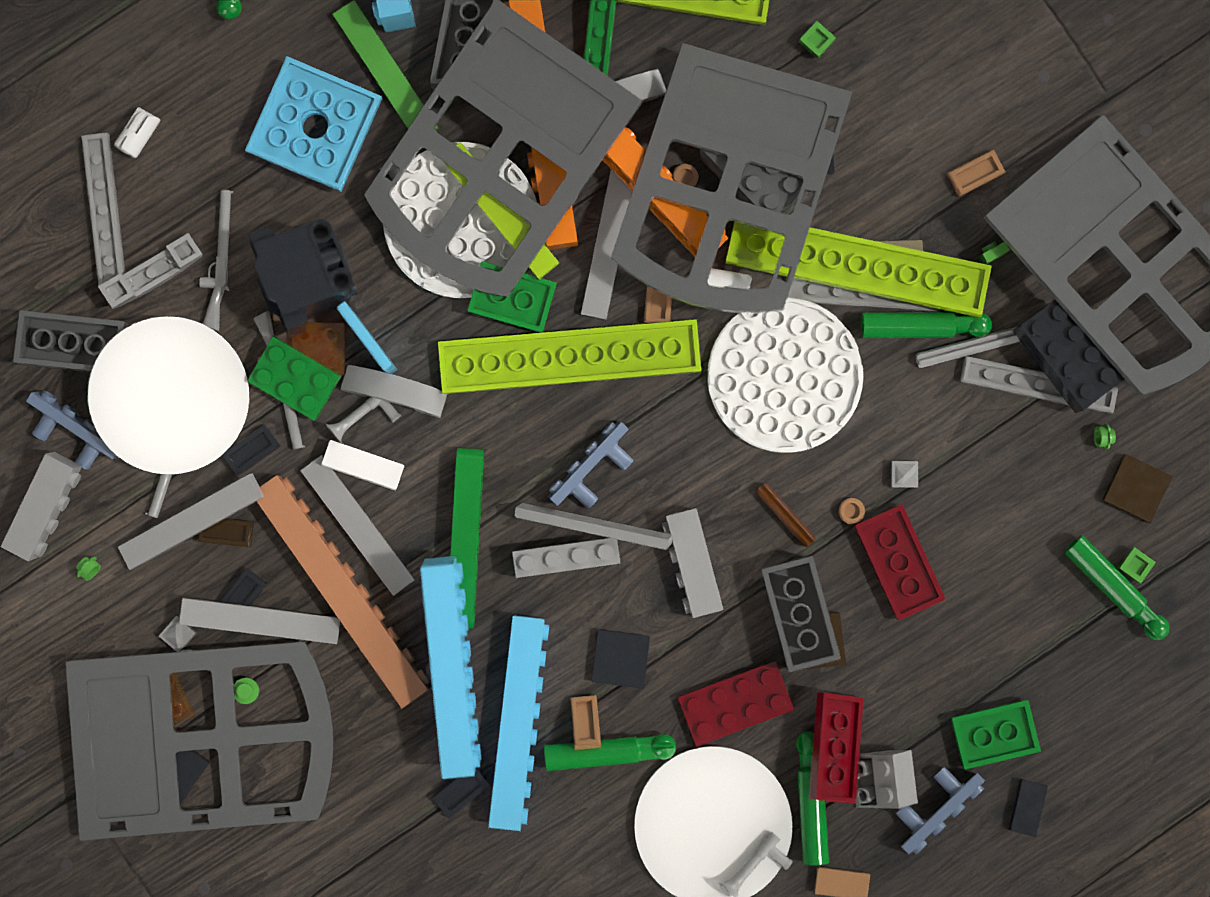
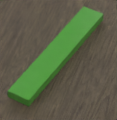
[333,1,438,131]

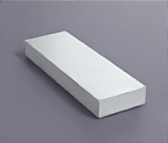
[321,440,405,491]

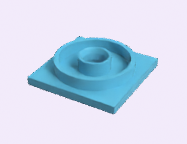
[245,56,383,192]

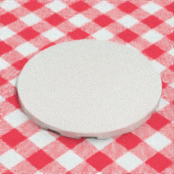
[384,142,537,298]
[707,298,863,453]
[88,317,249,474]
[634,746,792,897]

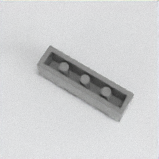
[1,452,82,561]
[662,508,724,618]
[513,538,620,578]

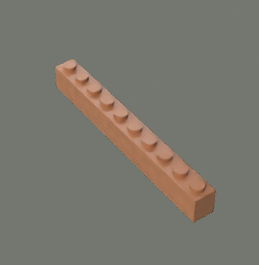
[257,475,430,708]

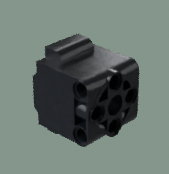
[249,219,357,339]

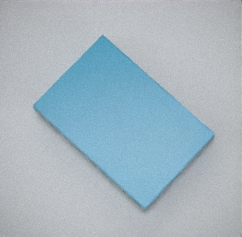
[338,301,398,374]

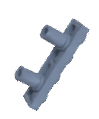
[26,390,119,470]
[548,421,633,509]
[896,767,985,854]

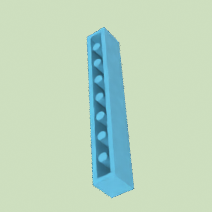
[489,615,549,831]

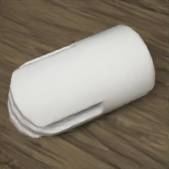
[115,107,160,158]
[708,268,752,289]

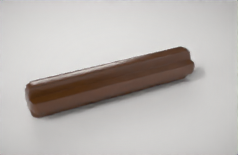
[756,483,815,547]

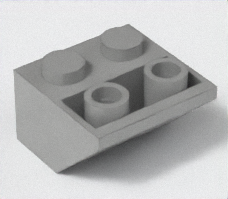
[856,750,918,808]

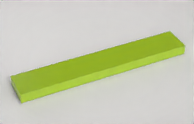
[443,142,560,280]

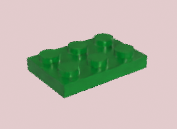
[468,261,557,333]
[248,336,342,421]
[950,699,1041,770]

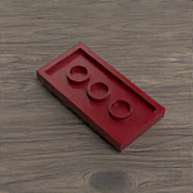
[854,504,946,621]
[678,660,794,747]
[809,692,864,804]

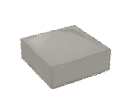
[891,461,918,488]
[159,616,197,652]

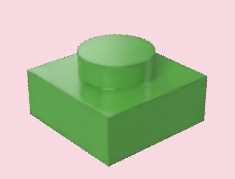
[799,21,836,59]
[978,241,1010,265]
[1117,547,1156,584]

